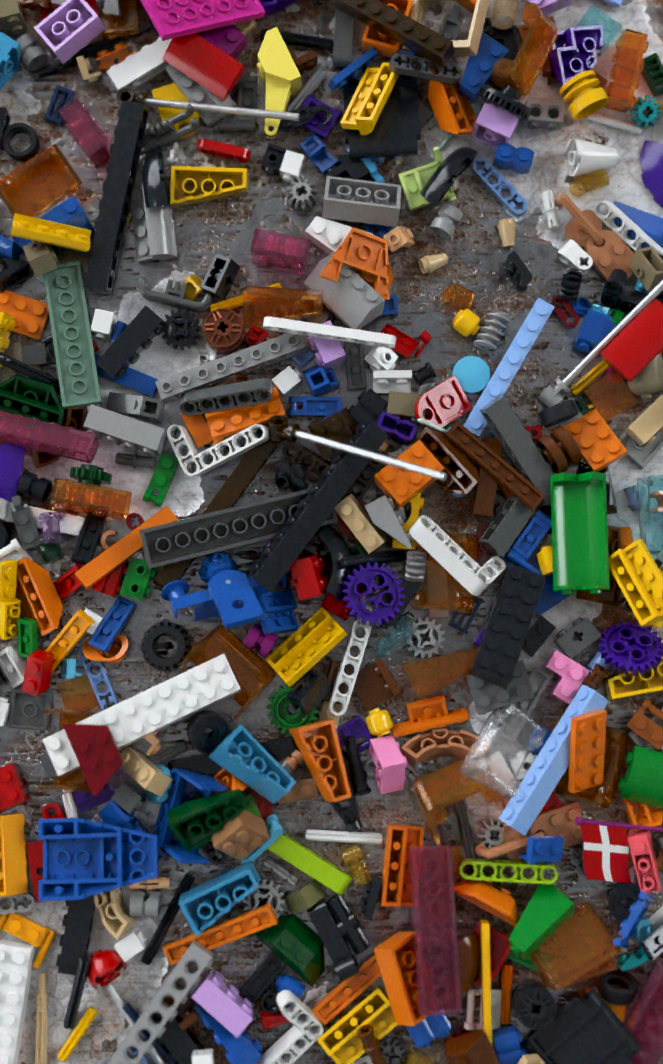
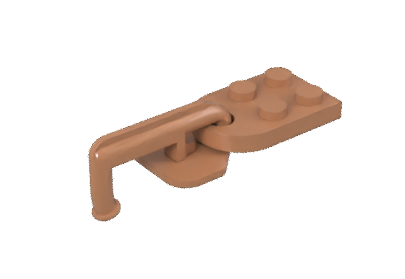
[555,194,634,281]
[475,801,583,862]

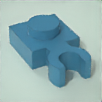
[361,158,385,183]

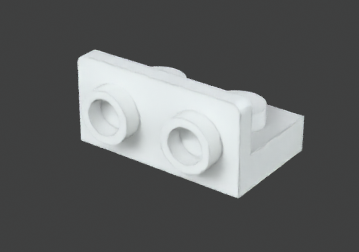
[373,370,412,394]

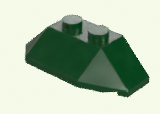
[0,374,65,430]
[253,915,325,987]

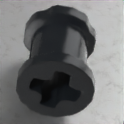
[412,362,436,386]

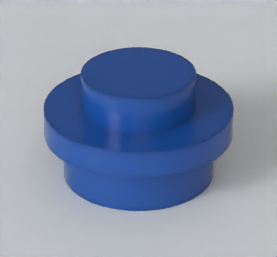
[572,297,591,315]

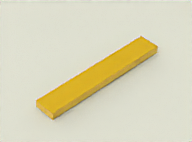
[480,919,492,1045]

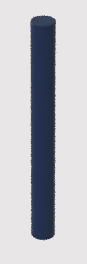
[122,1002,179,1064]

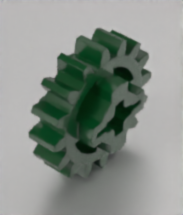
[69,464,112,488]

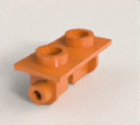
[94,42,133,72]

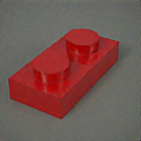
[53,564,83,600]

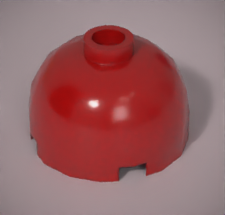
[87,950,128,989]

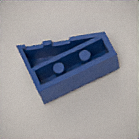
[459,31,509,103]

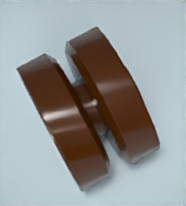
[536,425,583,474]

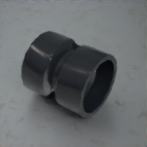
[17,471,53,504]

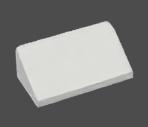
[0,644,27,689]

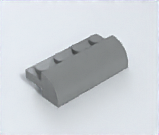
[164,64,238,128]
[130,183,177,263]

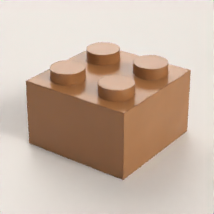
[211,810,269,861]

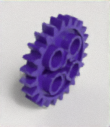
[341,562,405,626]
[599,620,663,676]

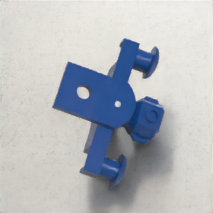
[161,552,287,629]

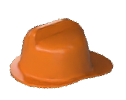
[82,634,129,664]

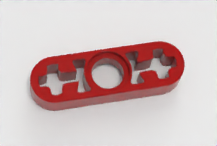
[196,139,251,163]

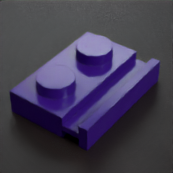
[69,780,115,813]

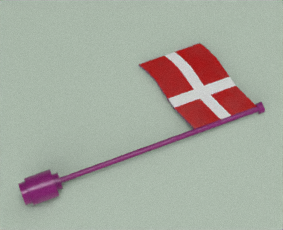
[575,817,663,883]

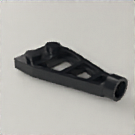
[330,749,363,832]

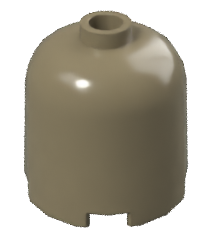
[627,354,663,399]

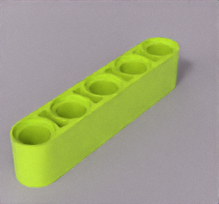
[267,833,353,895]
[460,858,558,884]

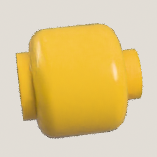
[452,309,481,337]
[365,707,393,738]

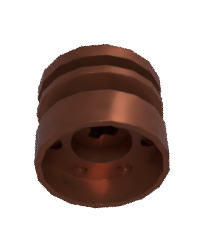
[203,308,245,354]

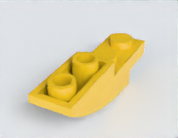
[0,559,21,640]

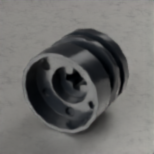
[186,710,232,755]
[511,979,557,1030]

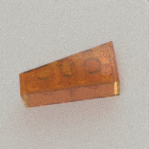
[48,478,132,520]

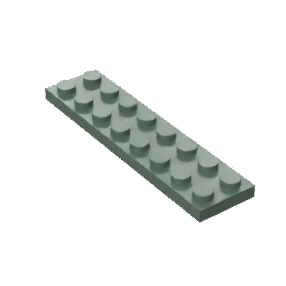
[43,261,102,409]

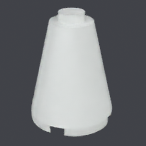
[564,138,619,177]

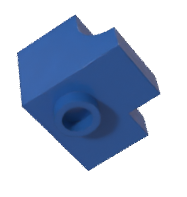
[302,364,340,397]

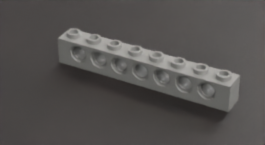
[155,333,307,404]
[107,940,213,1064]

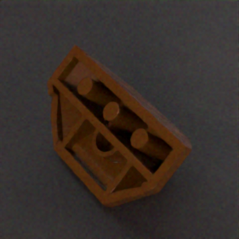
[415,426,480,495]

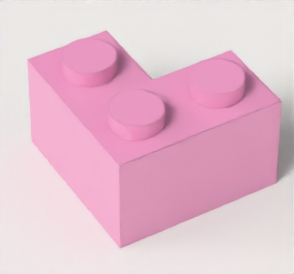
[543,650,590,704]
[369,735,408,794]

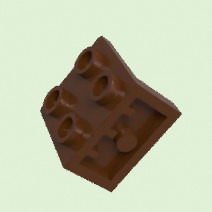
[354,658,401,711]

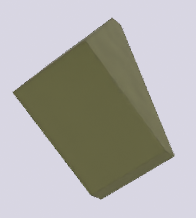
[282,879,326,915]

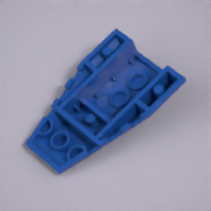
[38,818,158,901]

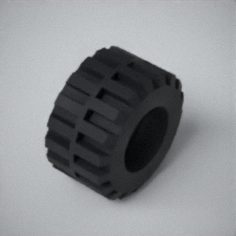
[141,622,192,670]

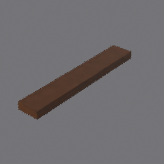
[444,421,546,512]

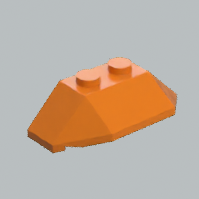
[428,67,477,135]
[16,557,63,636]
[450,880,520,927]

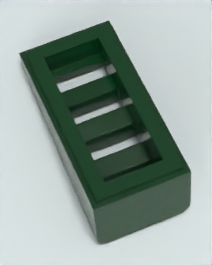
[638,53,663,97]

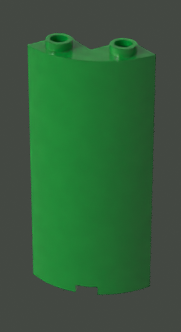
[550,471,610,595]
[618,745,663,809]

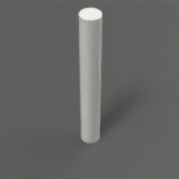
[587,113,642,134]

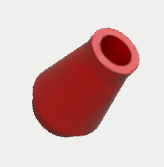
[260,1010,290,1030]

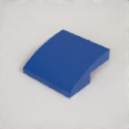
[259,590,299,635]

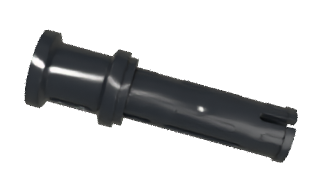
[343,735,371,796]

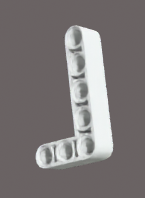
[167,424,270,477]
[0,498,85,537]
[409,515,506,596]
[255,990,324,1064]

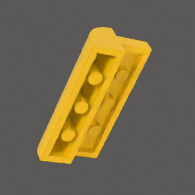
[340,63,400,135]
[11,213,91,252]
[609,539,663,626]
[265,607,348,687]
[317,987,397,1064]

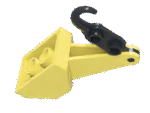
[256,27,332,139]

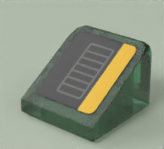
[574,393,595,415]

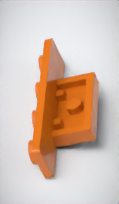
[391,695,470,737]

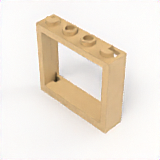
[402,0,490,58]

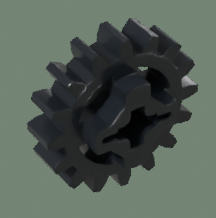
[161,308,202,351]

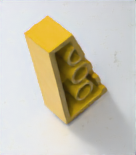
[170,166,248,208]
[604,657,663,701]

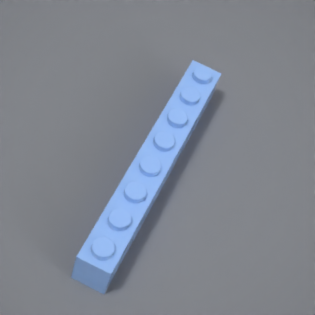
[463,297,554,438]
[498,684,609,836]

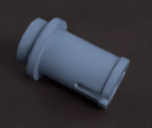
[624,485,643,511]

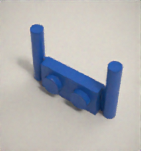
[506,510,552,575]
[613,891,654,948]

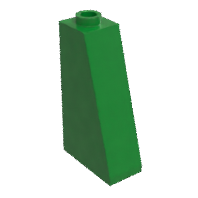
[509,884,574,961]

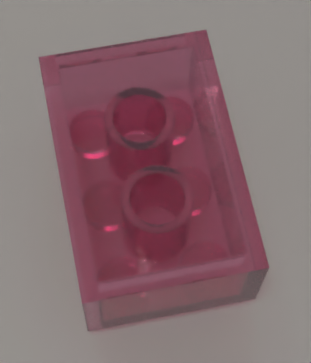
[58,98,112,169]
[250,228,312,274]

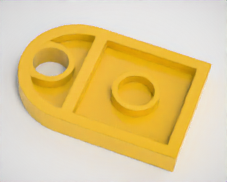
[151,83,200,139]

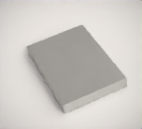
[618,402,663,469]

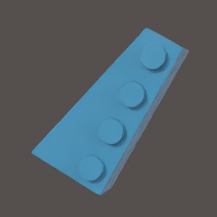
[0,32,21,90]
[209,725,296,804]
[178,861,260,937]

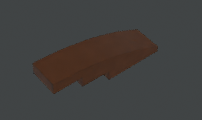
[472,436,502,518]

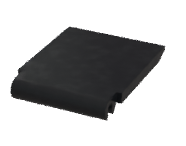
[343,76,421,159]
[520,988,643,1064]

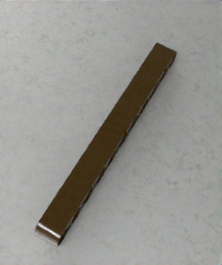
[153,424,281,589]

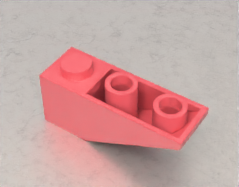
[627,829,661,893]

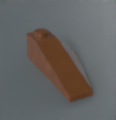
[576,525,621,606]

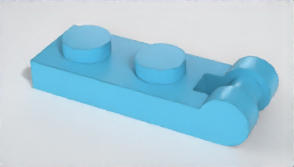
[242,814,284,864]

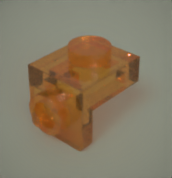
[442,284,475,310]

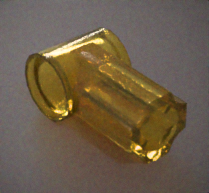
[569,169,609,197]
[340,843,371,886]

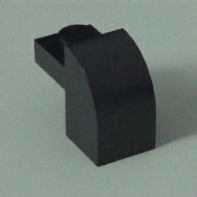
[326,154,370,181]

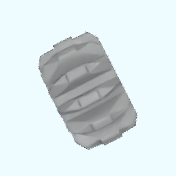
[286,178,317,211]
[404,550,426,583]
[477,817,506,849]

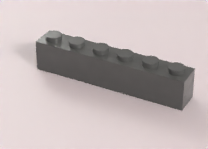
[479,396,554,506]

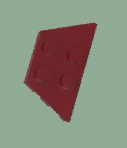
[63,724,124,797]

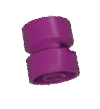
[242,623,278,658]

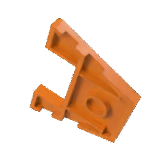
[319,227,390,301]

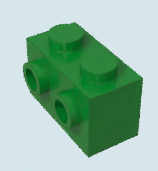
[120,557,157,601]

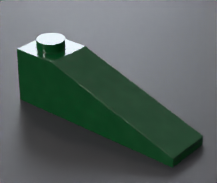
[168,789,250,853]

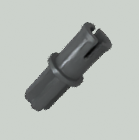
[115,453,154,469]

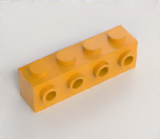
[0,813,28,897]

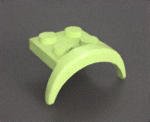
[398,147,457,211]

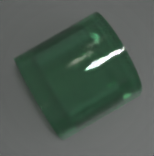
[37,538,64,565]

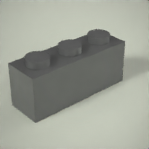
[478,496,535,557]

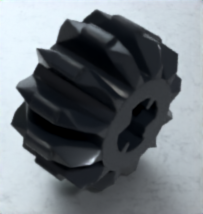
[558,268,583,301]

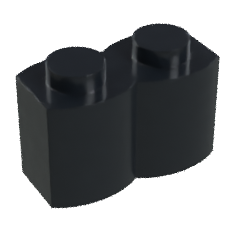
[348,389,388,426]

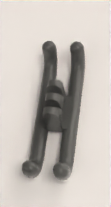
[140,104,199,154]
[138,277,213,313]

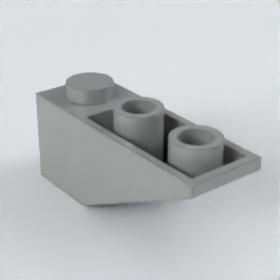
[364,495,413,549]

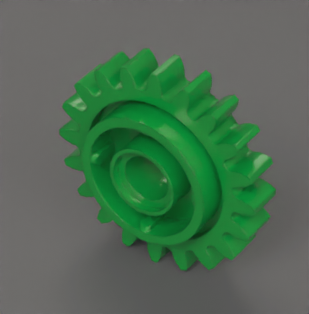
[266,682,320,736]

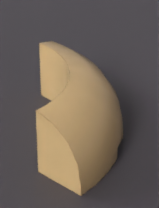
[94,888,137,940]

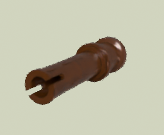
[563,663,610,712]
[356,1024,386,1064]

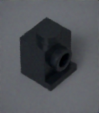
[261,143,286,176]

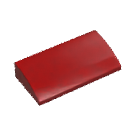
[163,33,245,101]
[600,298,663,382]

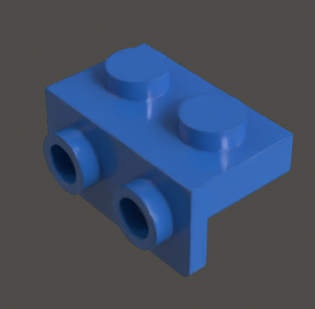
[519,835,564,865]

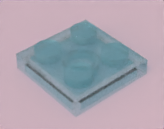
[576,5,622,57]

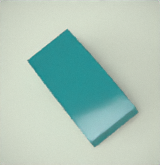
[616,946,648,971]

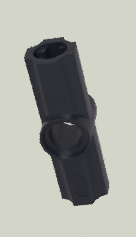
[326,894,370,955]

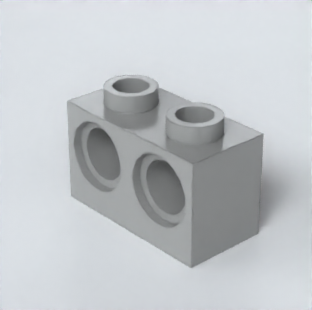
[523,98,564,131]

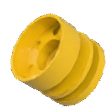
[559,70,609,121]

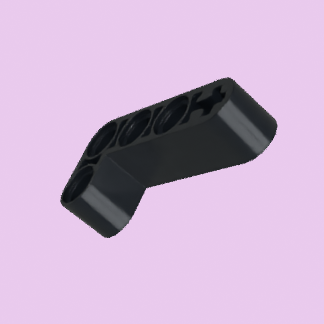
[601,269,663,314]
[307,898,360,982]

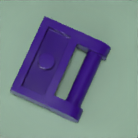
[302,94,342,140]
[336,715,373,760]

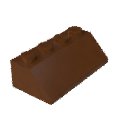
[446,1029,501,1064]

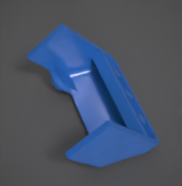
[153,768,229,864]

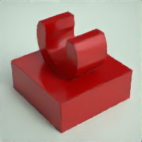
[243,324,269,346]

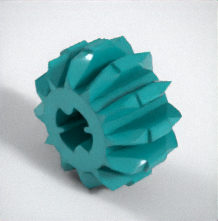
[630,95,663,128]

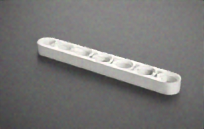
[595,200,663,257]
[263,317,397,348]
[328,590,377,716]

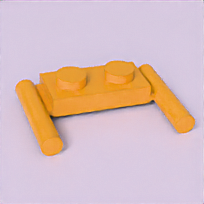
[0,906,57,969]

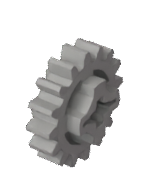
[404,617,446,659]
[242,878,286,918]

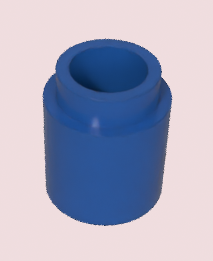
[275,973,305,999]

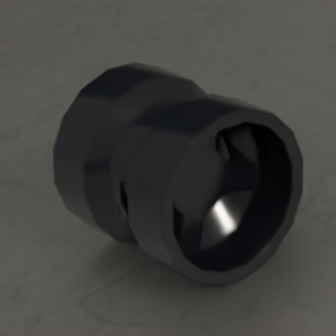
[261,988,279,1013]

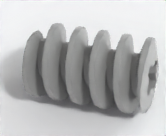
[473,310,510,353]

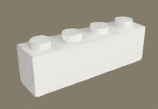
[106,37,172,91]

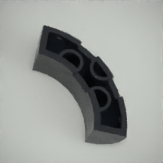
[142,147,168,208]
[420,147,478,206]
[317,524,353,605]

